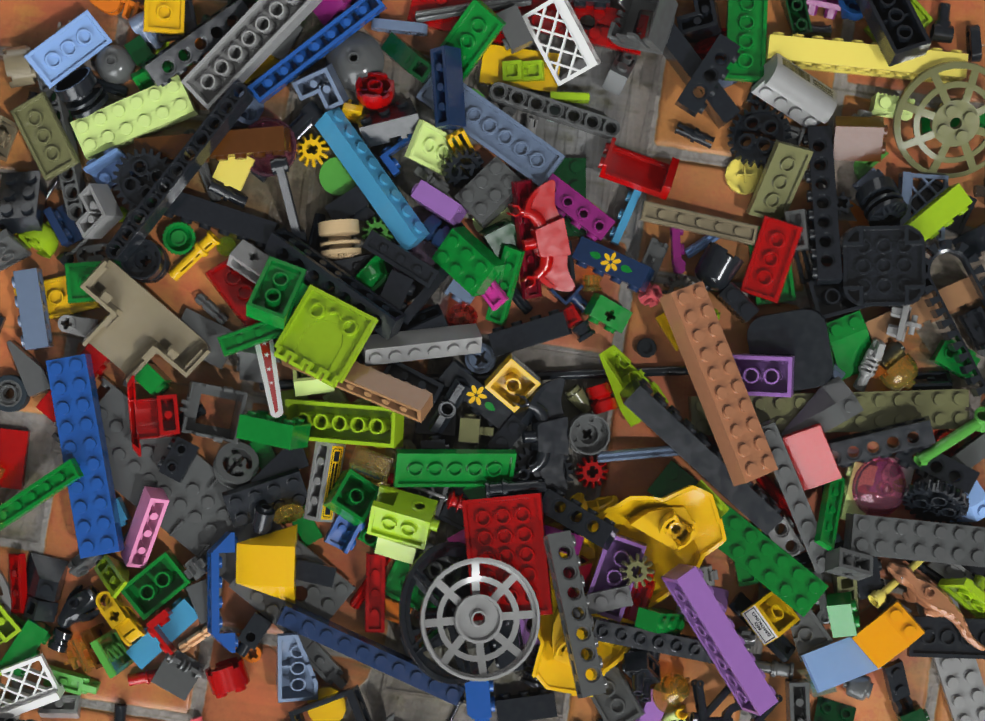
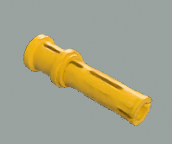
[169,230,221,281]

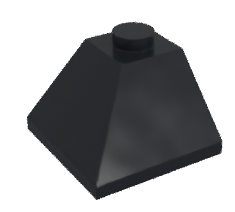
[26,552,69,602]

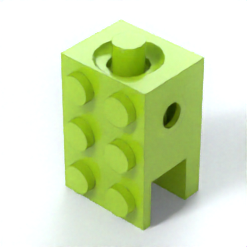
[367,484,440,550]

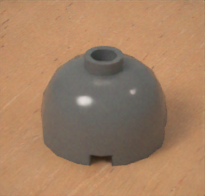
[95,44,136,85]

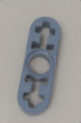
[371,18,428,36]

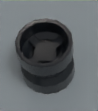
[47,626,73,653]

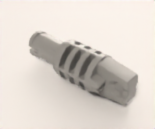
[853,338,886,392]

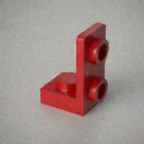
[146,607,177,655]

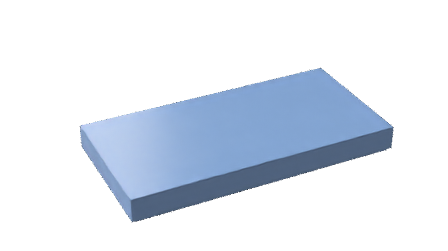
[24,9,113,89]
[801,636,888,694]

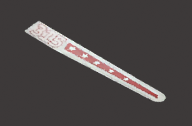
[255,340,283,418]

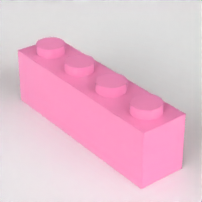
[121,486,170,569]

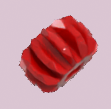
[575,455,609,489]

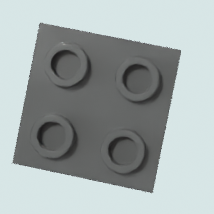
[151,650,205,701]

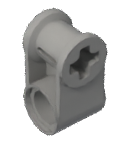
[58,315,98,337]

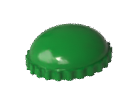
[162,222,196,255]

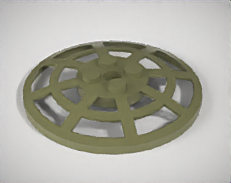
[892,61,985,178]

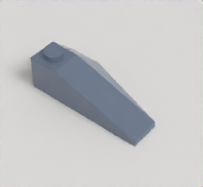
[276,632,318,703]

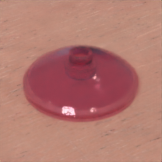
[852,457,906,517]

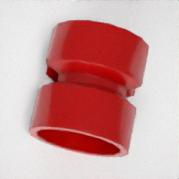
[586,382,618,414]

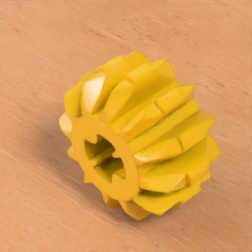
[296,134,329,168]

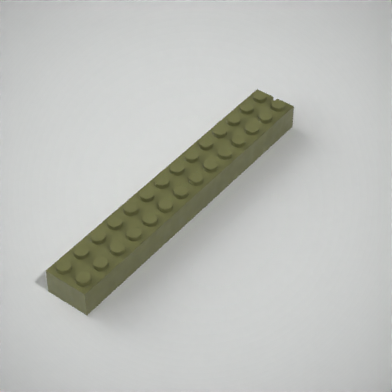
[688,389,970,436]

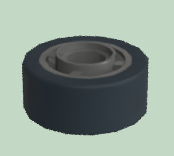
[0,375,30,412]

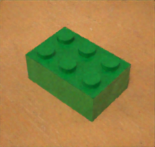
[432,226,506,297]
[236,409,311,450]
[121,550,194,620]

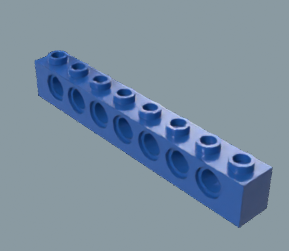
[247,0,387,104]

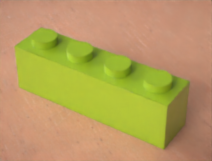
[903,183,973,241]

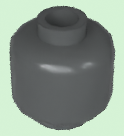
[843,675,874,701]

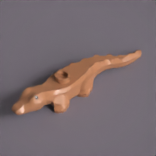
[886,562,985,651]

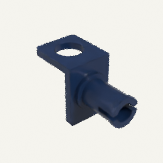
[547,283,588,313]

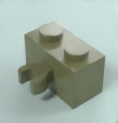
[458,414,494,443]

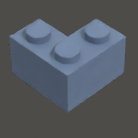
[292,63,349,111]

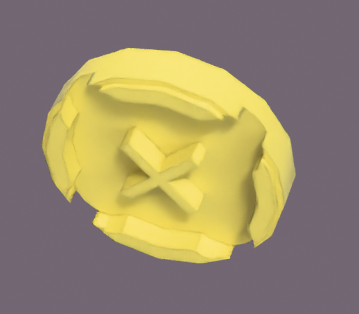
[725,158,764,195]

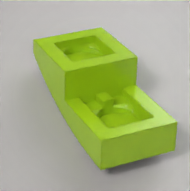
[502,60,545,82]

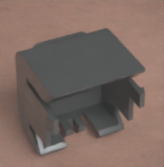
[607,0,678,54]
[179,380,248,444]

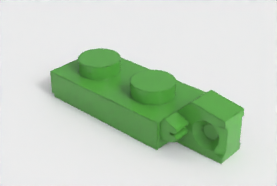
[43,664,101,696]

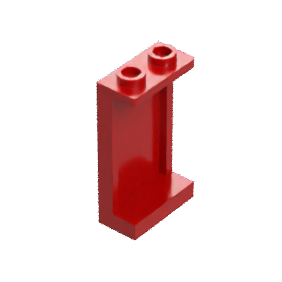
[598,137,680,200]

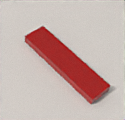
[365,553,386,633]

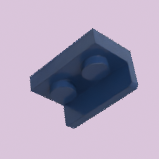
[43,204,83,247]

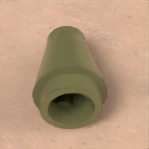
[565,384,592,414]

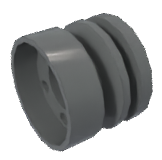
[568,413,611,455]

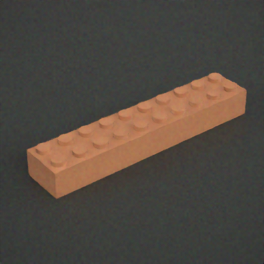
[659,281,778,486]

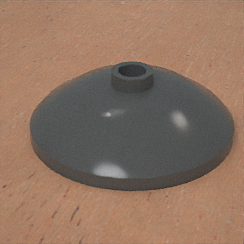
[326,32,384,91]

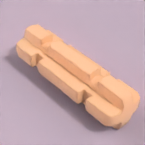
[178,625,210,653]

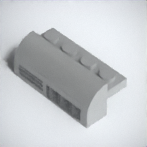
[751,53,837,129]

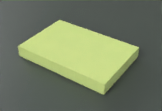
[405,119,463,176]

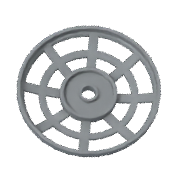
[420,558,540,681]

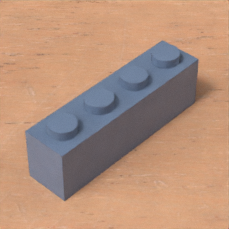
[11,268,54,350]

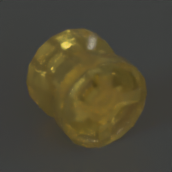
[582,275,602,292]

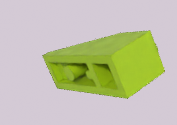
[94,554,130,599]

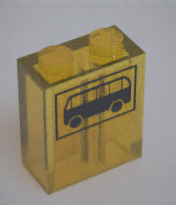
[348,445,394,487]

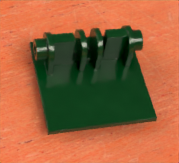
[813,696,856,721]

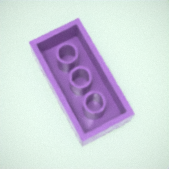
[732,353,795,397]
[587,534,647,622]

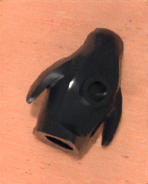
[57,585,105,629]

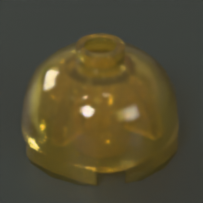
[878,353,919,391]

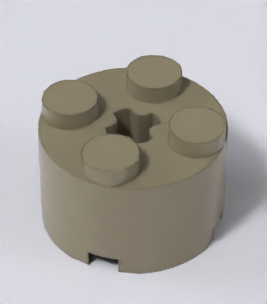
[2,45,38,88]

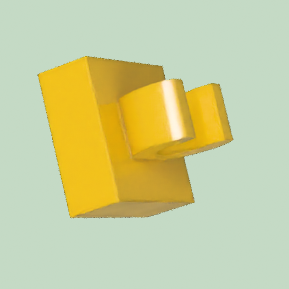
[342,99,363,124]

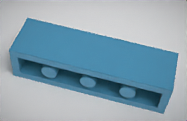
[126,596,198,670]

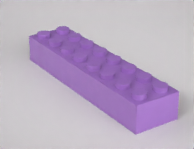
[661,564,779,716]

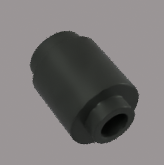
[880,341,906,370]

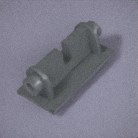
[67,554,110,577]

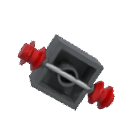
[387,473,466,516]

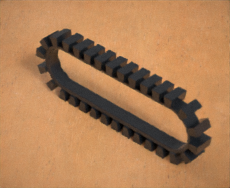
[923,239,985,406]

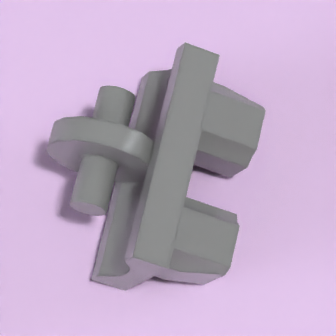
[886,305,922,342]

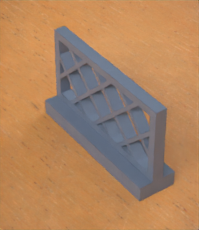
[895,171,949,254]

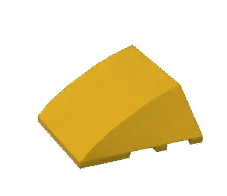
[236,524,298,604]

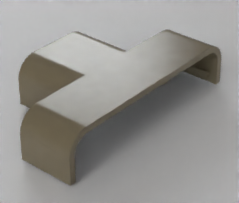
[80,257,211,382]

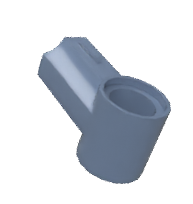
[128,10,166,50]

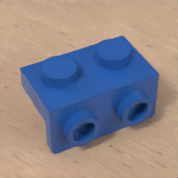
[323,514,366,554]

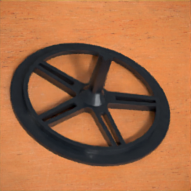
[399,542,496,684]

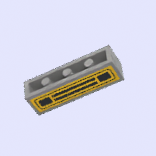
[303,441,346,522]

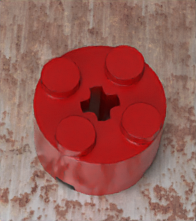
[205,657,250,699]

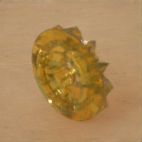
[273,504,304,525]

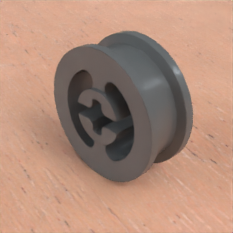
[213,442,259,489]

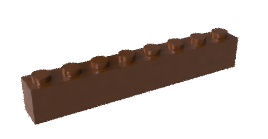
[134,126,291,167]

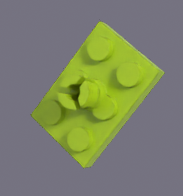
[938,575,985,618]

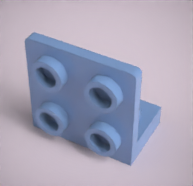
[83,147,136,189]

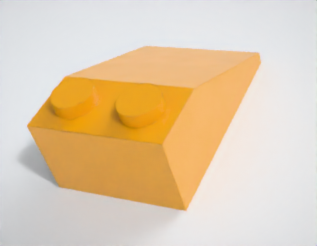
[852,599,925,669]

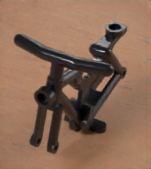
[689,679,783,721]

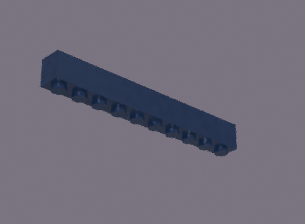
[276,600,465,706]

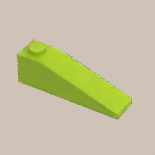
[599,345,669,427]

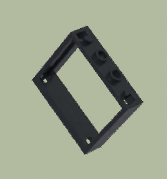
[288,685,372,721]

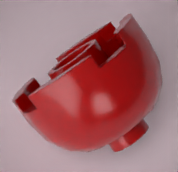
[355,72,395,110]

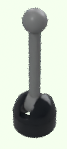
[56,239,89,266]

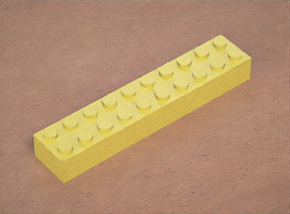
[766,32,969,84]

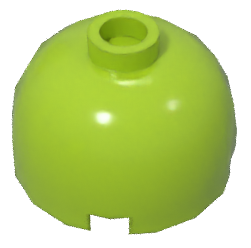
[18,221,59,259]

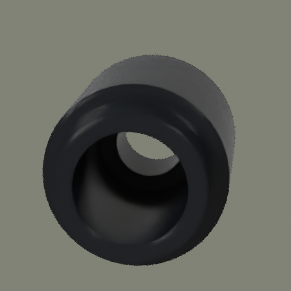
[252,503,275,535]

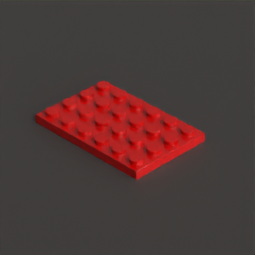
[462,493,554,621]

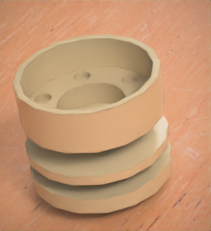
[318,219,362,259]

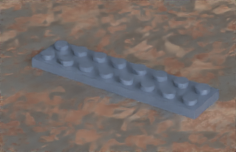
[416,75,565,186]

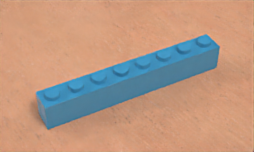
[315,107,430,250]

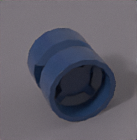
[423,214,452,249]

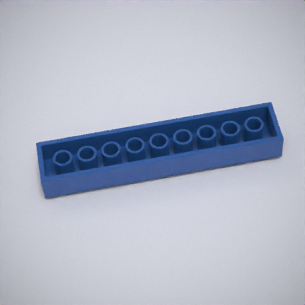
[46,354,125,559]

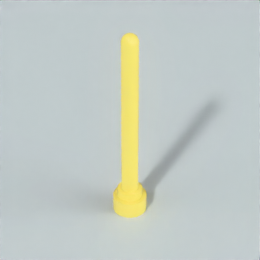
[868,560,925,608]

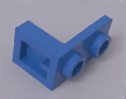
[379,134,412,178]

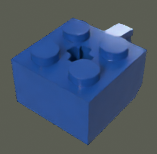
[465,671,495,721]

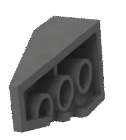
[780,376,863,436]

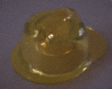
[652,673,690,713]

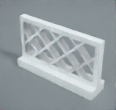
[522,0,602,86]
[0,653,65,718]

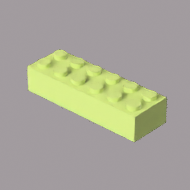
[70,75,198,160]

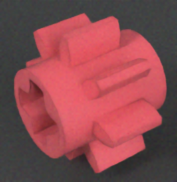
[638,283,662,308]

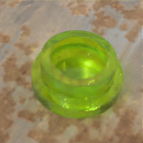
[217,237,237,256]

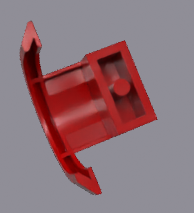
[127,375,180,457]

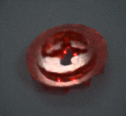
[446,303,478,326]

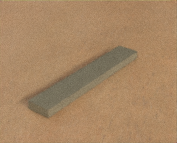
[639,200,759,246]

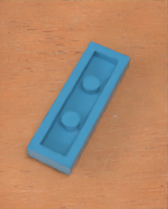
[609,189,641,246]

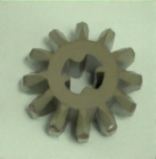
[620,553,654,588]

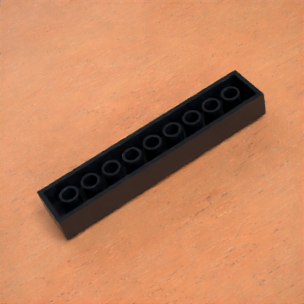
[620,376,784,535]

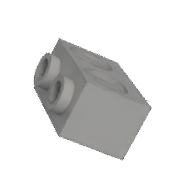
[767,515,805,557]

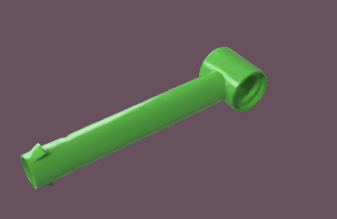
[913,407,985,467]

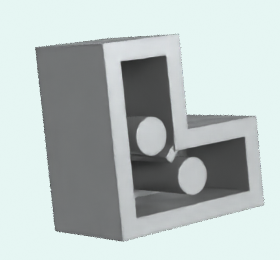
[75,183,124,239]

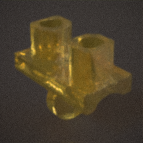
[63,638,95,674]

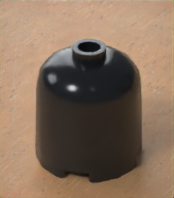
[694,241,744,291]

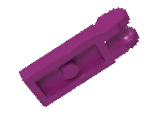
[670,227,686,275]

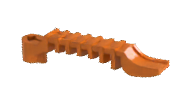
[89,0,209,57]

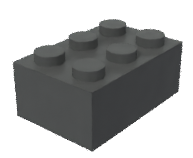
[454,156,521,229]

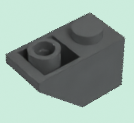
[601,51,637,96]

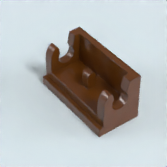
[80,623,104,669]

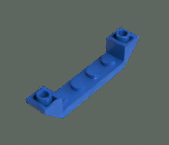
[207,531,238,653]

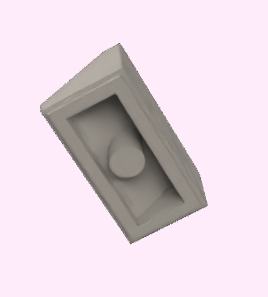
[38,694,81,719]

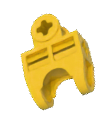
[95,591,146,647]

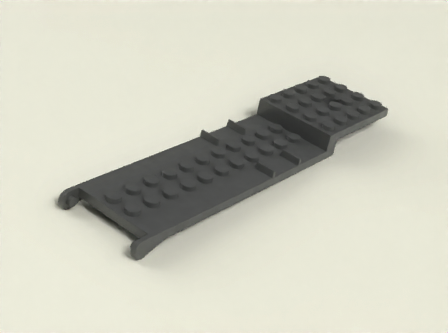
[52,375,356,649]

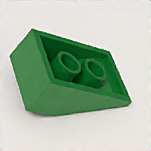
[246,256,307,330]
[827,310,872,380]

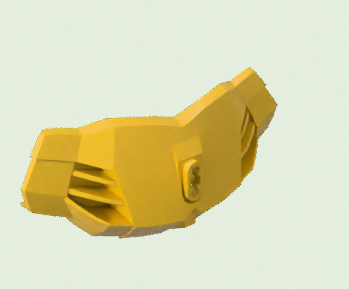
[532,485,726,697]

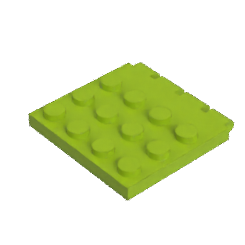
[274,284,379,388]

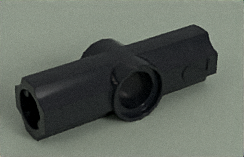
[427,377,471,435]

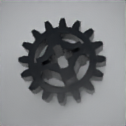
[441,146,484,188]

